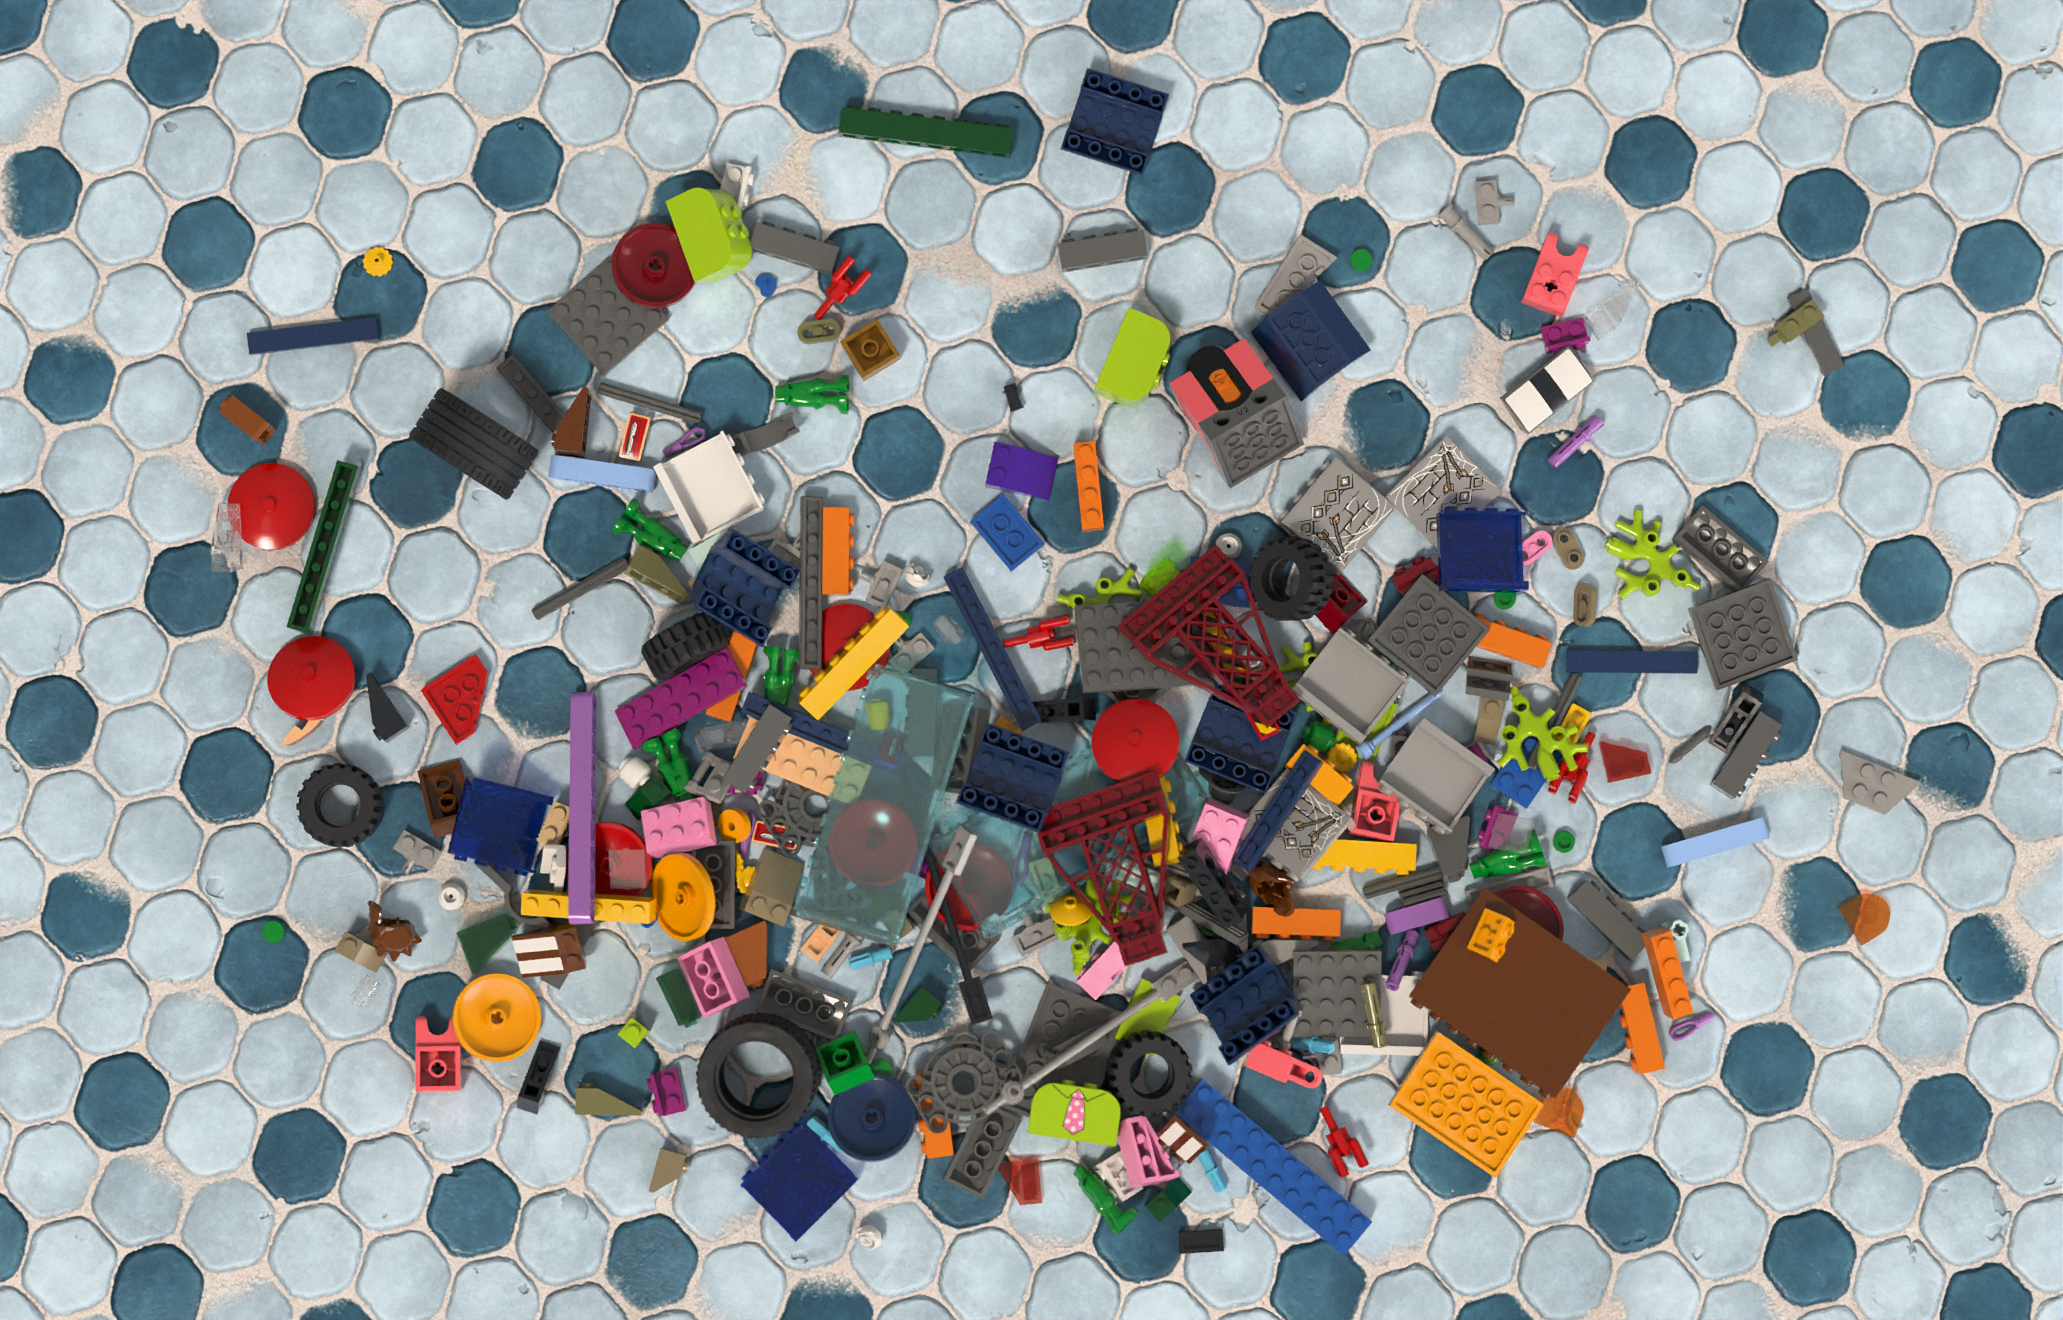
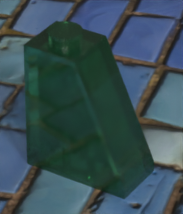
[456,913,517,974]
[656,969,700,1028]

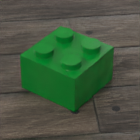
[815,1031,875,1095]

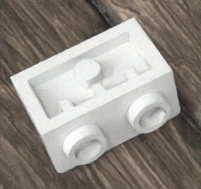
[720,163,755,212]
[540,844,566,892]
[1092,1151,1143,1204]

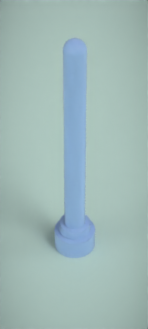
[1355,691,1442,760]

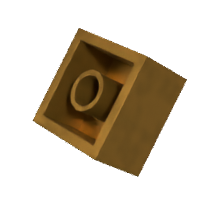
[840,319,900,382]

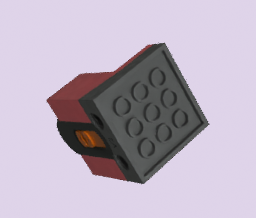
[1170,339,1304,488]

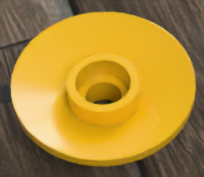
[1049,893,1093,926]

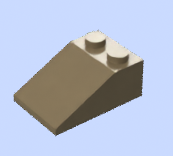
[739,848,804,927]

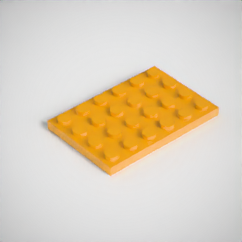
[1388,1031,1544,1178]

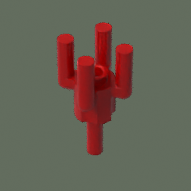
[813,255,872,320]
[1002,614,1075,651]
[1548,732,1596,804]
[1320,1105,1369,1178]

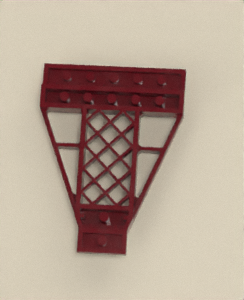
[1117,545,1301,729]
[1037,771,1170,967]

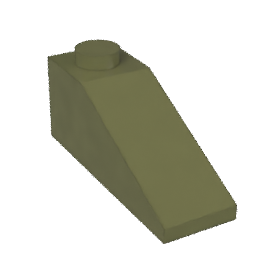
[624,545,688,604]
[575,1083,643,1116]

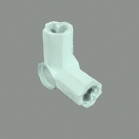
[1660,918,1690,963]

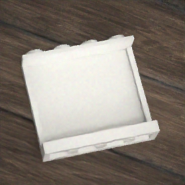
[653,431,765,546]
[1339,971,1428,1056]

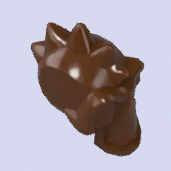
[1247,860,1295,917]
[368,900,422,962]

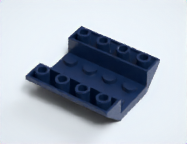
[1060,68,1169,176]
[1250,281,1371,402]
[692,528,800,647]
[1184,682,1298,794]
[956,723,1070,833]
[1190,945,1299,1066]

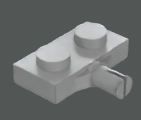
[1475,180,1513,226]
[767,534,800,579]
[859,560,903,608]
[888,632,935,677]
[393,830,442,876]
[1012,912,1058,957]
[1301,1037,1342,1076]

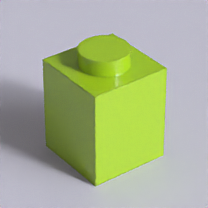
[618,1017,650,1048]

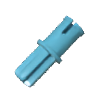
[848,945,893,970]
[1292,1036,1335,1054]
[807,1115,840,1153]
[1197,1149,1227,1193]

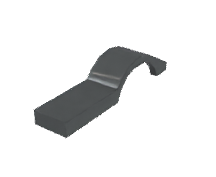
[731,411,800,457]
[473,856,552,928]

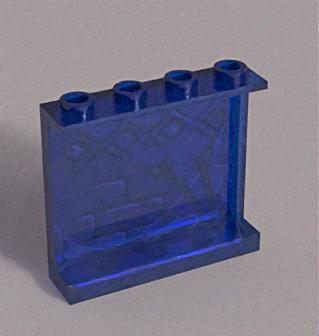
[1436,507,1529,593]
[447,776,554,876]
[740,1122,859,1242]

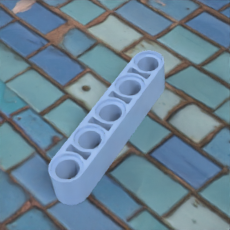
[548,455,656,493]
[1661,817,1769,868]

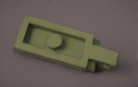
[1767,299,1825,347]

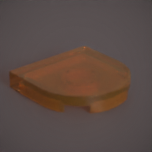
[1837,894,1891,946]
[1533,1088,1584,1138]

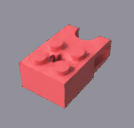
[1521,231,1589,318]
[1347,760,1400,843]
[415,1015,461,1093]
[1243,1041,1322,1088]

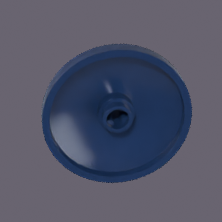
[827,1074,916,1162]

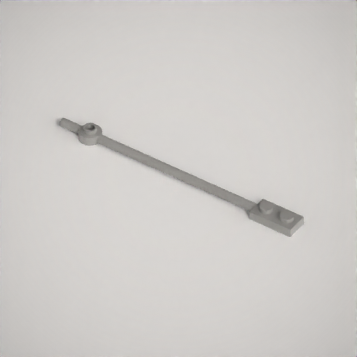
[867,825,977,1066]
[983,960,1199,1115]

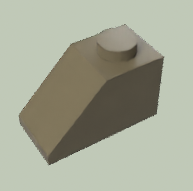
[1473,697,1504,745]
[335,931,387,973]
[649,1148,690,1193]

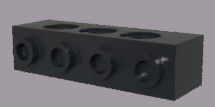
[1177,838,1249,929]

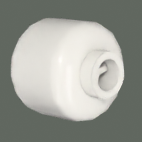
[619,756,652,789]

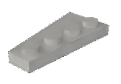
[1254,235,1337,316]

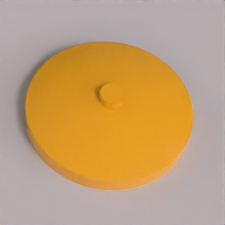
[650,853,715,941]
[452,973,541,1062]

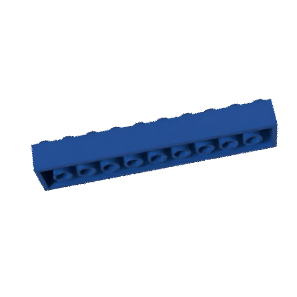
[1173,1079,1372,1256]

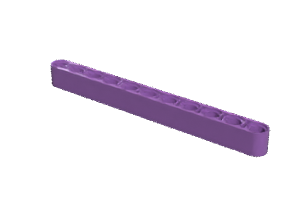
[568,691,597,925]

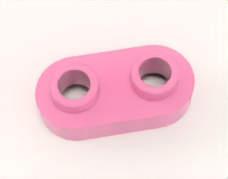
[1513,531,1553,566]

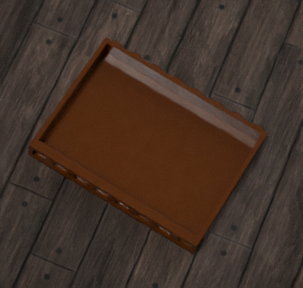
[1408,888,1631,1100]

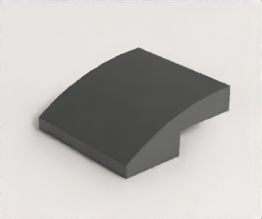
[1465,657,1512,701]

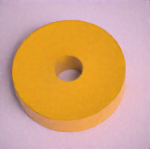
[718,808,751,843]

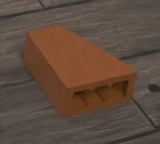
[219,395,276,446]
[725,921,768,989]

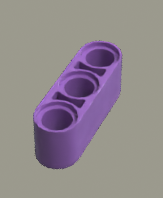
[1384,896,1451,935]

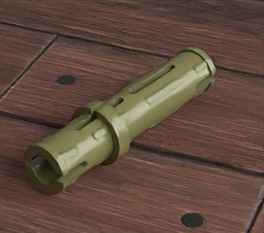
[1361,981,1387,1048]

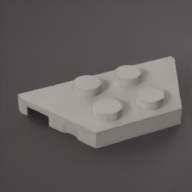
[1839,750,1920,815]

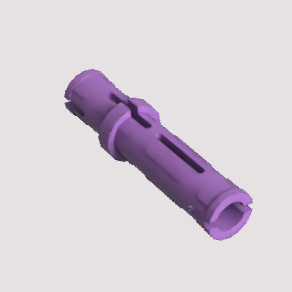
[1547,415,1604,469]
[1385,930,1420,991]

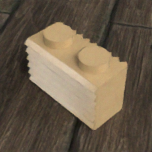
[536,801,569,845]

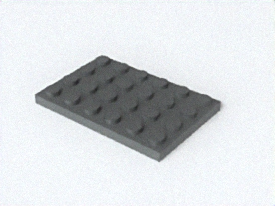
[1074,601,1213,693]
[1001,982,1122,1117]

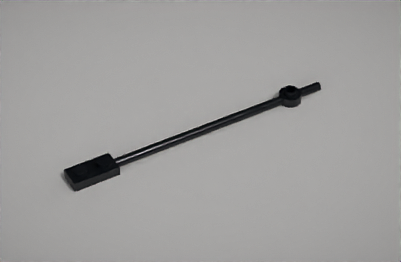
[898,770,993,1025]

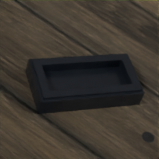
[1178,1229,1224,1254]

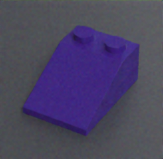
[985,442,1058,501]

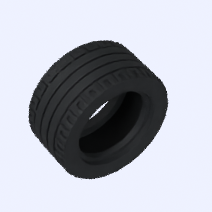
[409,388,538,500]
[696,1012,820,1139]

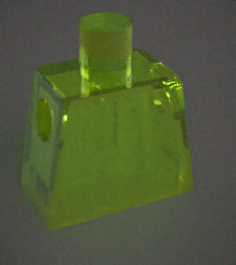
[1139,557,1182,598]

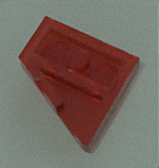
[1598,741,1651,783]
[998,1159,1042,1205]

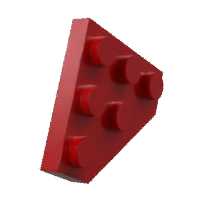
[421,654,488,745]

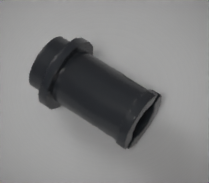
[1003,383,1024,412]

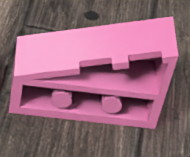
[1076,939,1128,1000]
[1117,1116,1180,1189]

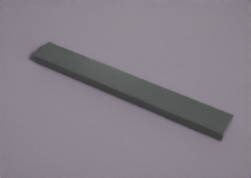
[798,496,823,670]

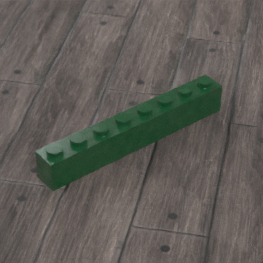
[838,105,1013,158]
[287,460,362,636]

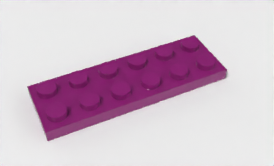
[615,647,748,750]

